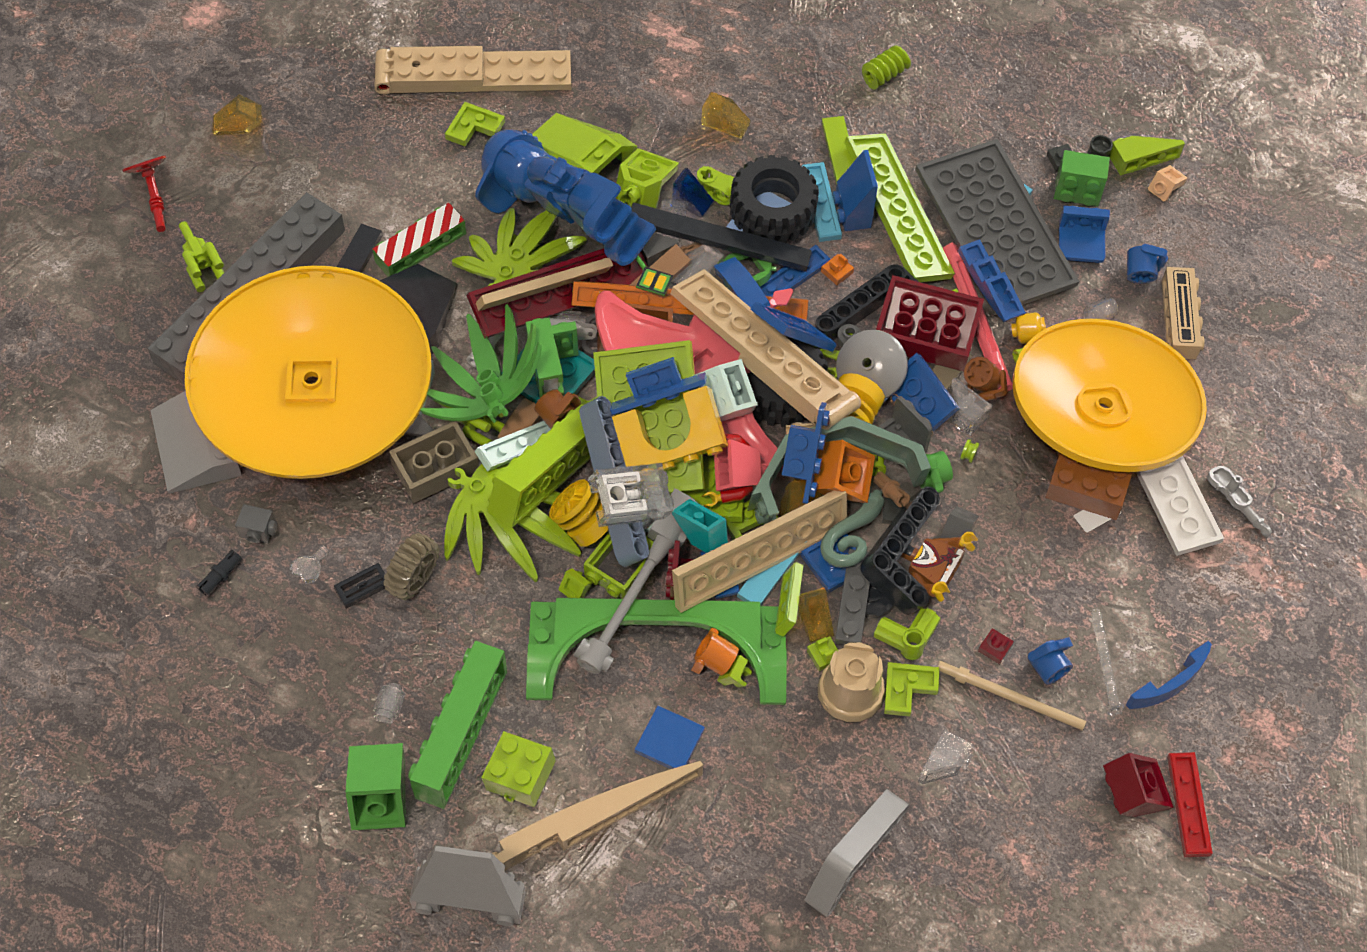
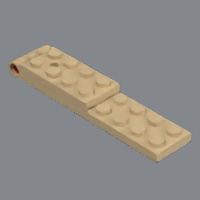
[374,46,571,94]
[670,269,861,430]

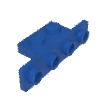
[610,357,707,415]
[782,402,830,504]

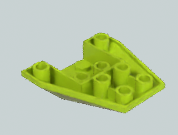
[532,113,637,174]

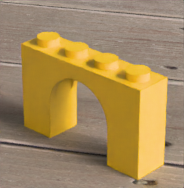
[612,386,728,478]

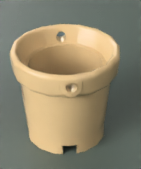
[817,642,885,722]

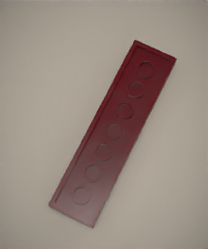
[466,248,647,339]

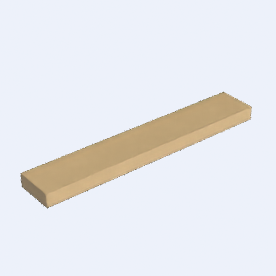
[476,258,613,311]

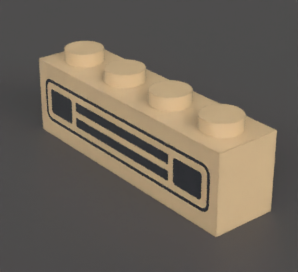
[1161,267,1204,359]

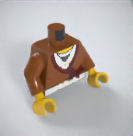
[900,532,978,602]

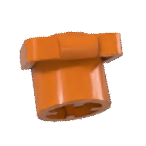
[691,628,739,676]

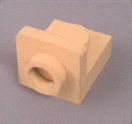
[1148,165,1187,201]

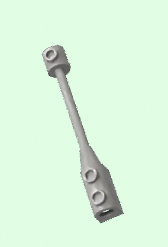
[574,488,696,674]

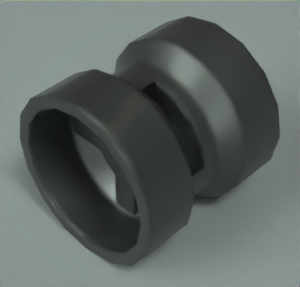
[1087,135,1113,157]

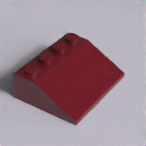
[876,275,984,372]

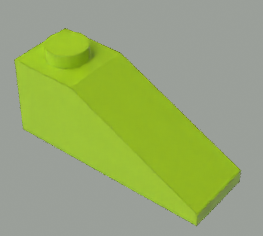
[1109,136,1185,176]

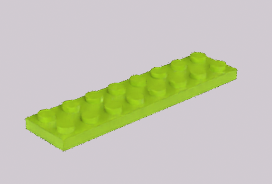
[844,133,955,282]

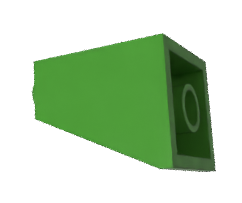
[345,743,406,830]

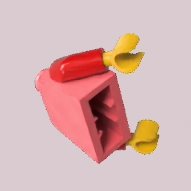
[701,434,767,508]

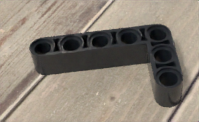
[815,264,919,341]
[860,486,940,615]

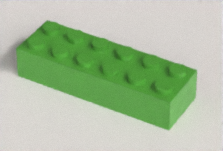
[408,640,507,809]

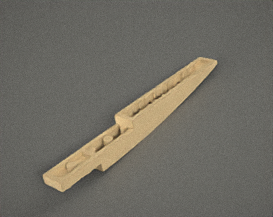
[492,761,703,871]

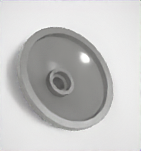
[836,330,908,399]

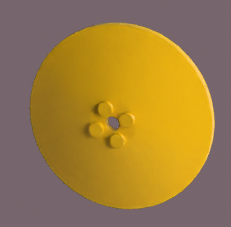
[1012,319,1207,472]

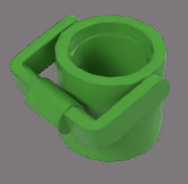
[919,451,953,493]

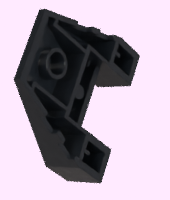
[380,264,457,356]

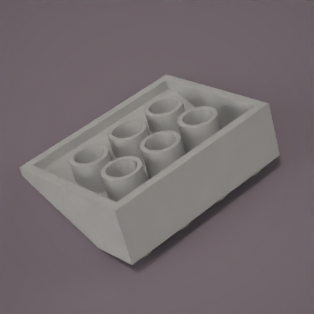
[151,390,242,494]

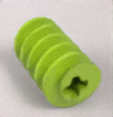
[862,45,911,90]

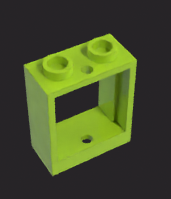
[584,533,654,599]

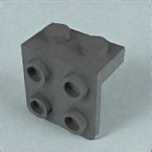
[879,396,932,453]

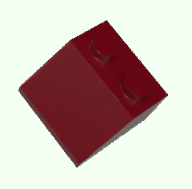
[1103,753,1174,817]

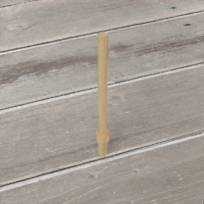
[938,661,1086,731]

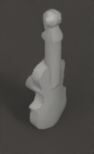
[1207,466,1272,537]

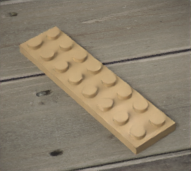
[672,491,847,613]

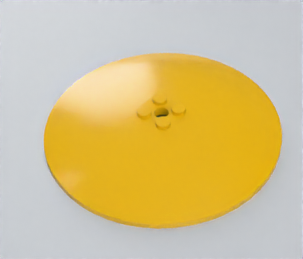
[185,266,432,479]

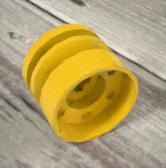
[838,373,885,424]
[549,479,609,547]

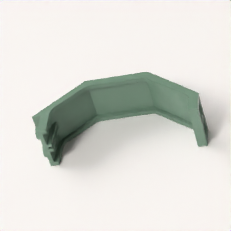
[747,416,931,525]

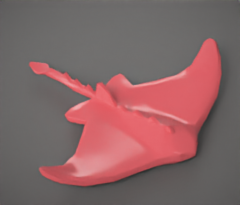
[595,289,793,469]

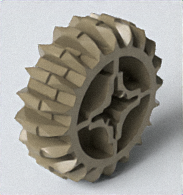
[384,533,439,600]

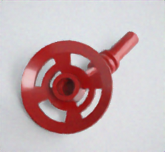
[122,155,167,232]

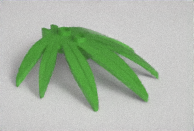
[420,304,542,423]

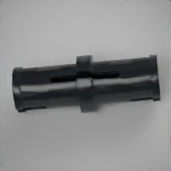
[196,550,243,597]

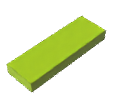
[775,562,803,636]

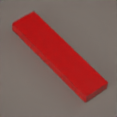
[1167,752,1213,857]

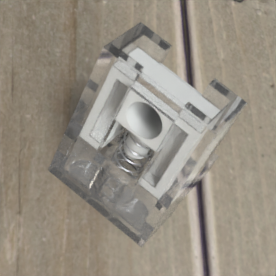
[588,463,674,529]

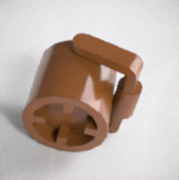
[964,357,1008,403]
[534,389,581,429]

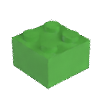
[1054,150,1110,206]

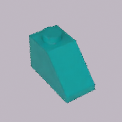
[672,499,728,553]

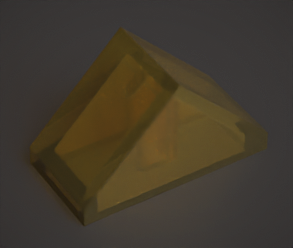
[798,588,834,642]

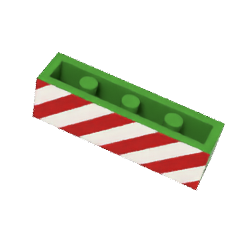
[372,203,467,277]

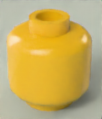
[1011,312,1046,344]

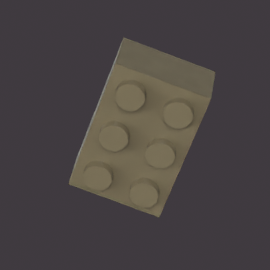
[389,421,479,503]

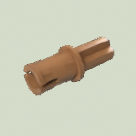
[873,472,910,507]

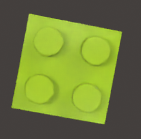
[481,731,556,807]

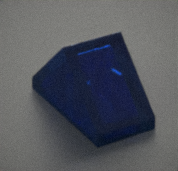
[672,168,714,217]

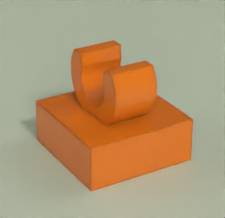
[821,254,854,286]

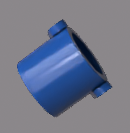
[1127,244,1168,284]
[1028,637,1073,685]

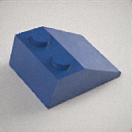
[832,150,878,232]

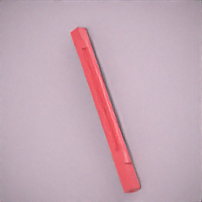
[943,242,1013,392]

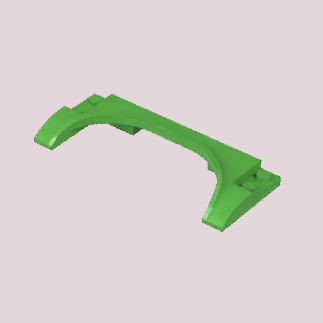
[526,598,787,705]

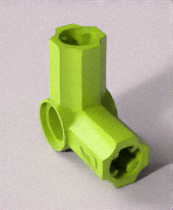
[874,608,941,660]

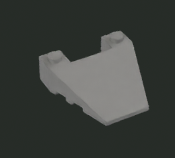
[409,846,526,926]

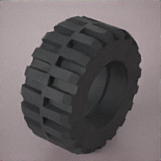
[729,155,819,243]
[747,335,829,427]

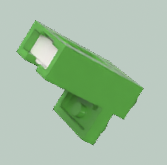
[526,318,578,398]

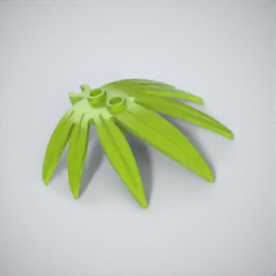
[452,208,587,313]
[444,463,581,582]

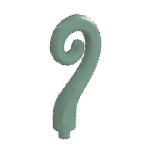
[820,490,885,567]

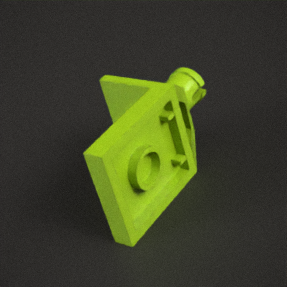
[616,148,679,209]

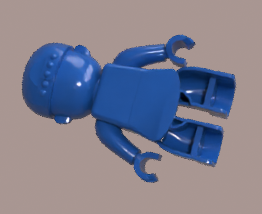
[475,129,656,266]

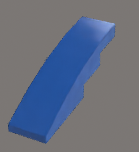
[957,239,1026,322]
[714,257,770,308]

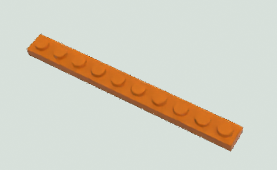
[572,281,809,321]

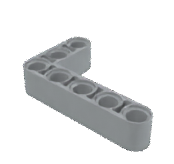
[804,789,910,917]

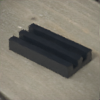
[334,562,385,609]

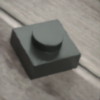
[1047,144,1072,172]

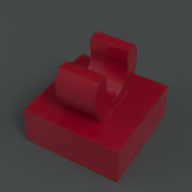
[978,628,1014,665]

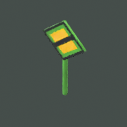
[635,255,674,296]

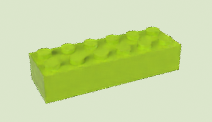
[487,404,591,528]

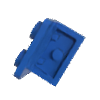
[1059,206,1110,263]

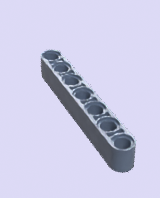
[579,396,649,567]

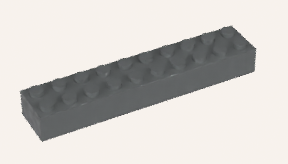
[148,192,345,385]

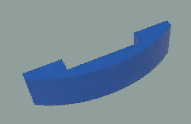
[1126,640,1212,709]

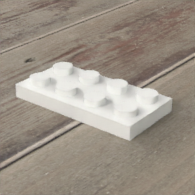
[1136,456,1224,556]

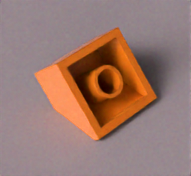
[814,440,875,503]

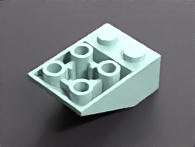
[695,359,757,421]

